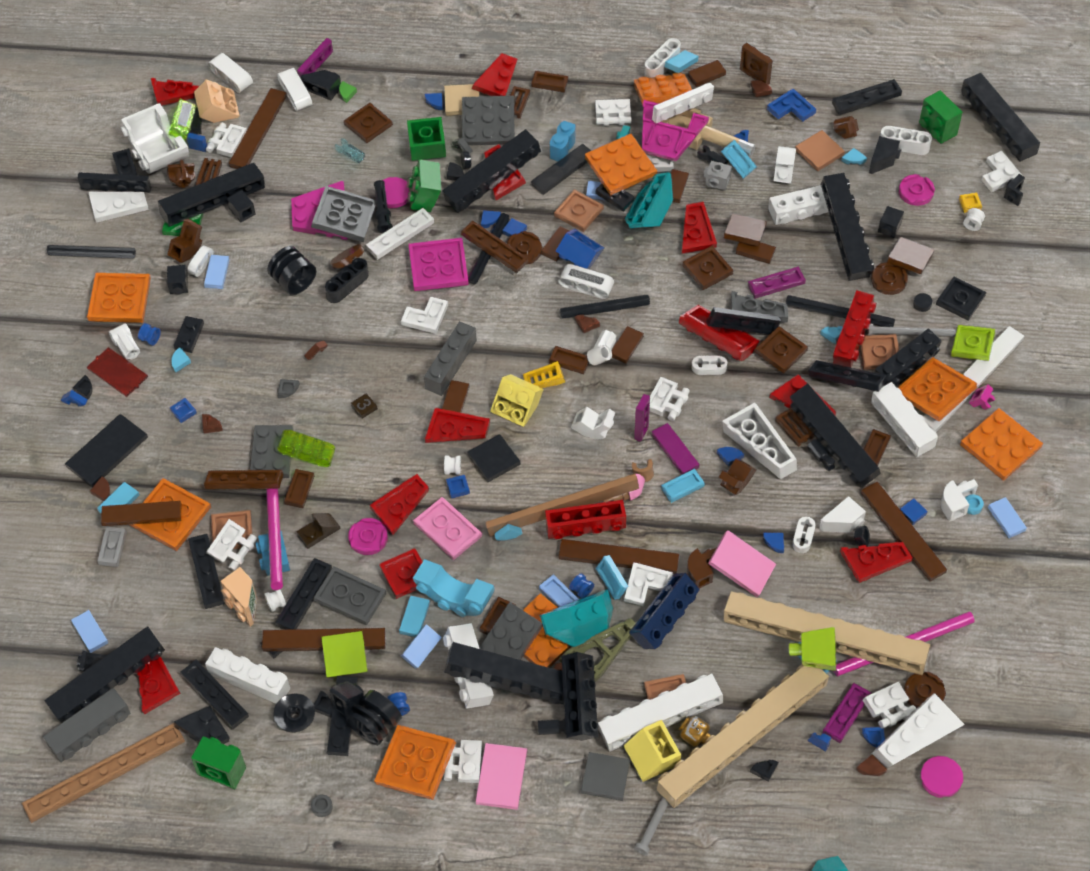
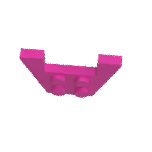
[642,100,709,162]
[291,181,348,240]

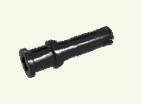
[374,180,393,233]

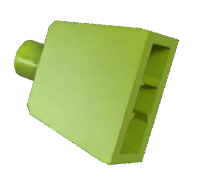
[789,627,836,671]

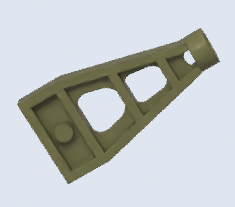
[559,618,636,682]

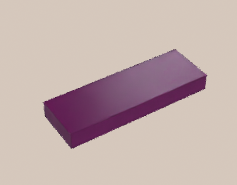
[297,38,333,77]
[748,266,806,299]
[634,394,650,442]
[652,423,700,475]
[822,683,872,743]

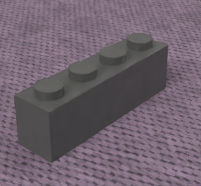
[424,321,477,396]
[43,688,131,762]

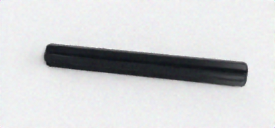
[468,213,510,285]
[47,245,136,258]
[560,294,650,319]

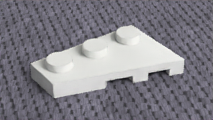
[89,192,149,223]

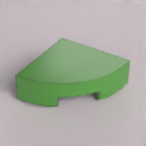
[339,81,357,103]

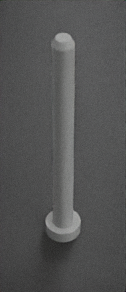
[867,324,956,337]
[634,796,668,856]

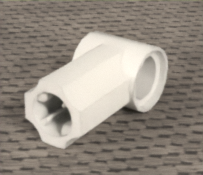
[108,323,140,360]
[587,330,616,366]

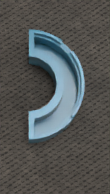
[413,559,495,617]

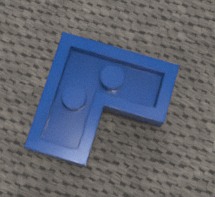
[767,89,816,122]

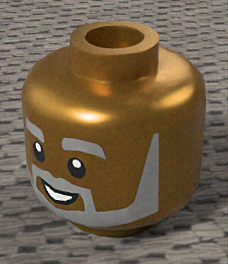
[679,716,711,747]

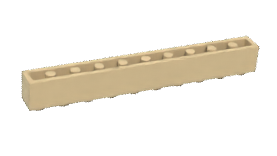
[724,591,930,675]
[657,664,829,808]

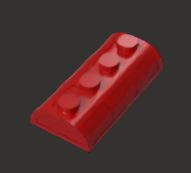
[679,304,759,361]

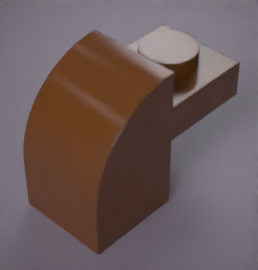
[167,219,203,263]
[719,458,757,495]
[687,547,717,589]

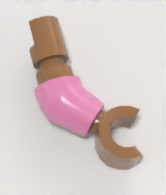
[602,459,654,502]

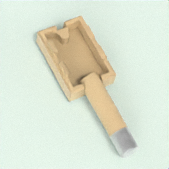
[661,108,755,157]

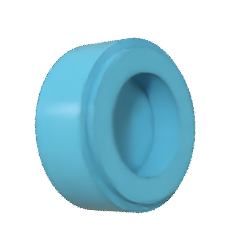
[965,494,984,515]

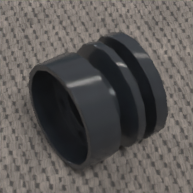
[267,246,317,295]
[346,690,402,746]

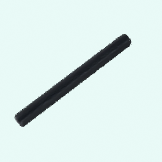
[786,295,895,327]

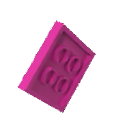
[409,238,469,291]

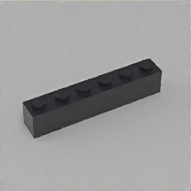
[961,73,1040,162]
[442,129,541,213]
[158,163,265,227]
[820,173,874,281]
[790,383,881,488]
[44,626,165,723]
[444,642,564,704]

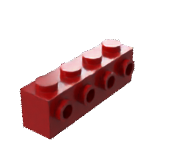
[833,290,877,368]
[545,500,627,539]

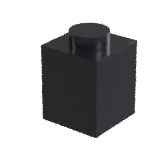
[227,190,256,223]
[878,206,904,238]
[167,265,188,294]

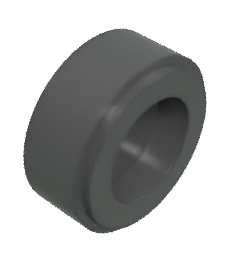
[311,794,333,817]

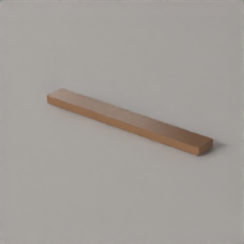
[485,474,639,537]
[22,723,185,823]

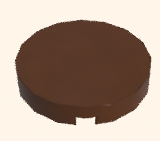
[507,231,542,265]
[330,244,364,269]
[871,262,908,295]
[904,672,946,709]

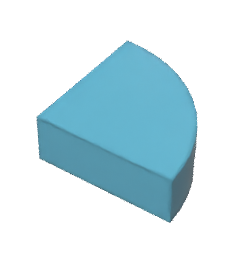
[842,148,867,165]
[820,326,843,344]
[171,348,191,372]
[494,524,523,540]

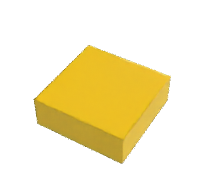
[959,193,982,213]

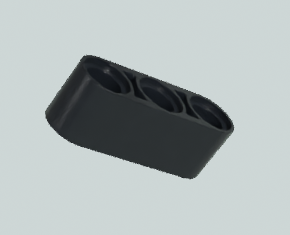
[325,258,369,303]

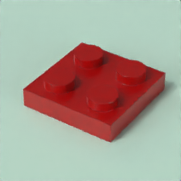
[379,548,423,599]

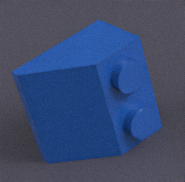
[556,229,605,269]

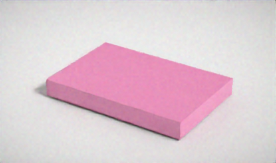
[413,497,482,560]
[708,531,776,597]
[476,743,527,810]

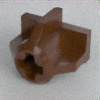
[833,116,859,139]
[167,160,196,188]

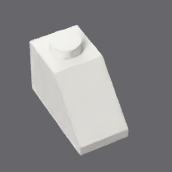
[819,496,866,533]

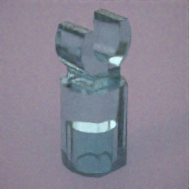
[335,138,365,163]

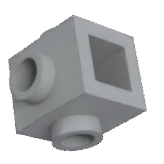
[703,161,732,190]

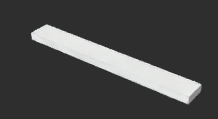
[923,326,1024,432]

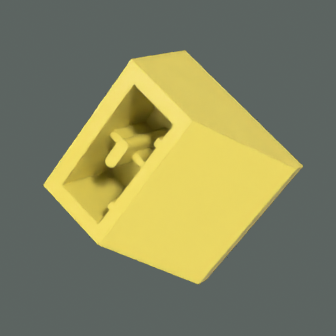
[490,374,544,427]
[624,720,681,782]

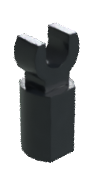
[697,145,728,165]
[808,439,835,472]
[538,718,566,735]

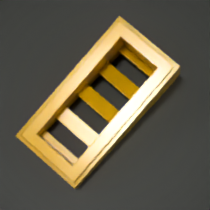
[523,361,565,388]

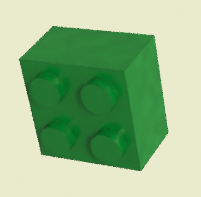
[919,90,963,144]
[407,117,446,161]
[407,159,442,212]
[191,736,246,790]

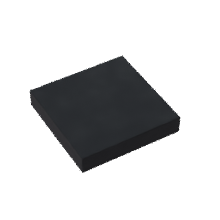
[936,276,987,321]
[467,434,521,482]

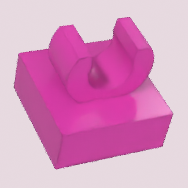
[969,384,995,410]

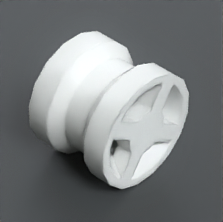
[963,208,985,231]
[444,455,461,475]
[264,590,286,612]

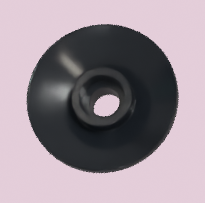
[273,693,315,733]

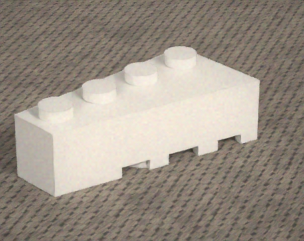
[722,403,797,479]
[871,694,965,769]

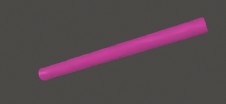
[266,489,283,590]
[834,611,975,677]

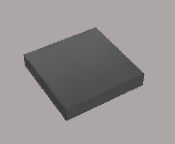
[581,752,630,801]

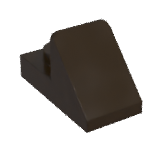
[296,513,341,549]

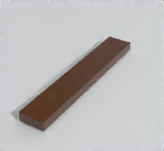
[229,88,287,169]
[861,481,947,582]
[559,539,679,574]
[262,628,385,652]

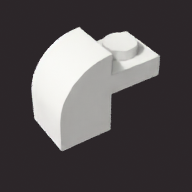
[774,146,796,184]
[571,407,615,439]
[941,479,978,522]

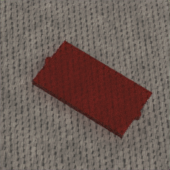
[87,347,148,397]

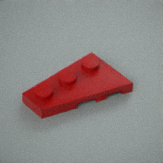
[472,53,518,96]
[425,408,490,443]
[370,474,429,535]

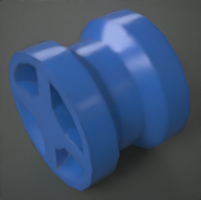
[138,323,161,346]
[569,573,594,599]
[387,692,410,716]

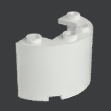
[121,103,189,174]

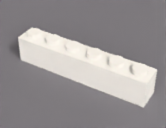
[598,674,723,752]

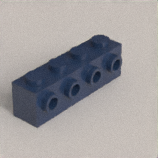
[629,573,700,649]

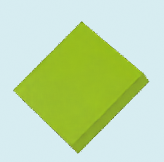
[951,325,995,361]
[322,631,368,678]

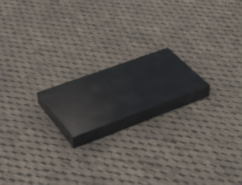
[65,414,148,488]

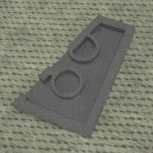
[731,291,788,322]

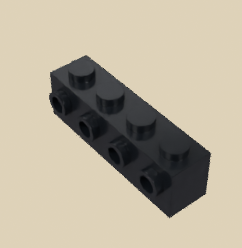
[874,328,942,387]
[561,652,598,741]

